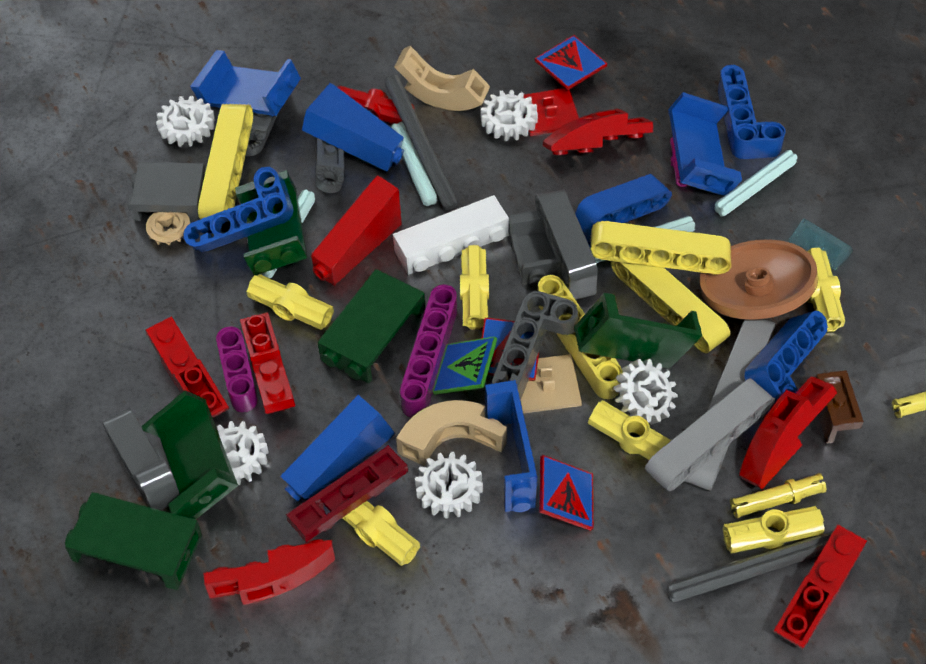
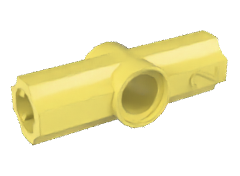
[460,245,489,330]
[807,248,845,332]
[247,274,334,330]
[588,400,671,460]
[343,501,420,566]
[723,506,825,553]

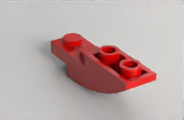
[543,109,653,155]
[240,312,295,414]
[145,316,229,418]
[739,376,837,489]
[773,525,867,649]
[204,539,335,605]

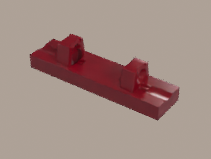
[286,445,408,543]

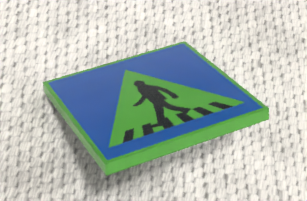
[433,336,497,395]

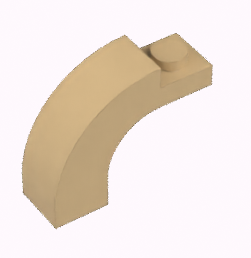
[395,46,490,111]
[396,400,507,466]

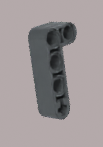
[535,189,598,300]
[492,291,580,400]
[102,408,180,510]

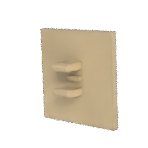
[520,354,582,413]

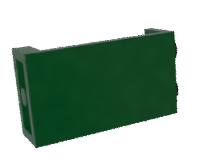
[235,170,307,275]
[317,269,426,384]
[574,293,702,368]
[141,390,238,520]
[65,492,202,590]

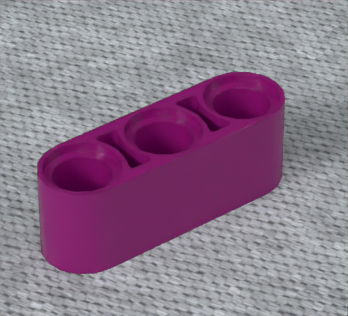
[216,326,257,413]

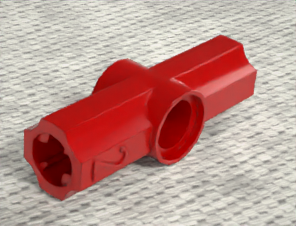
[337,86,414,124]

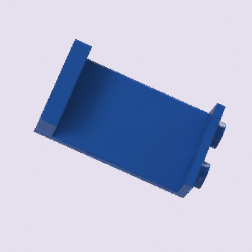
[190,50,301,116]
[668,92,742,196]
[485,380,537,512]

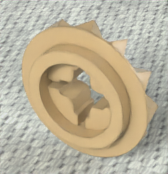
[146,212,190,246]

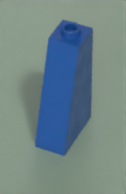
[302,83,404,171]
[280,394,395,501]

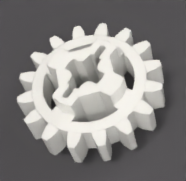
[481,90,538,141]
[156,96,215,147]
[614,359,678,425]
[217,421,269,486]
[415,452,483,519]

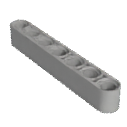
[685,319,776,491]

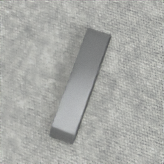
[645,378,775,492]

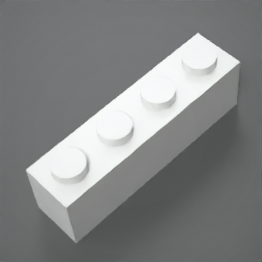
[393,195,509,275]

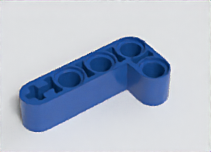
[718,65,785,159]
[183,167,293,252]
[575,174,672,248]
[744,311,828,414]

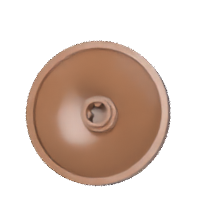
[700,240,818,320]

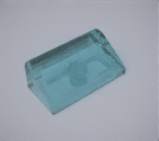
[788,218,853,271]

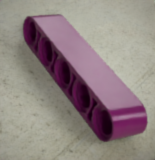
[400,284,457,418]

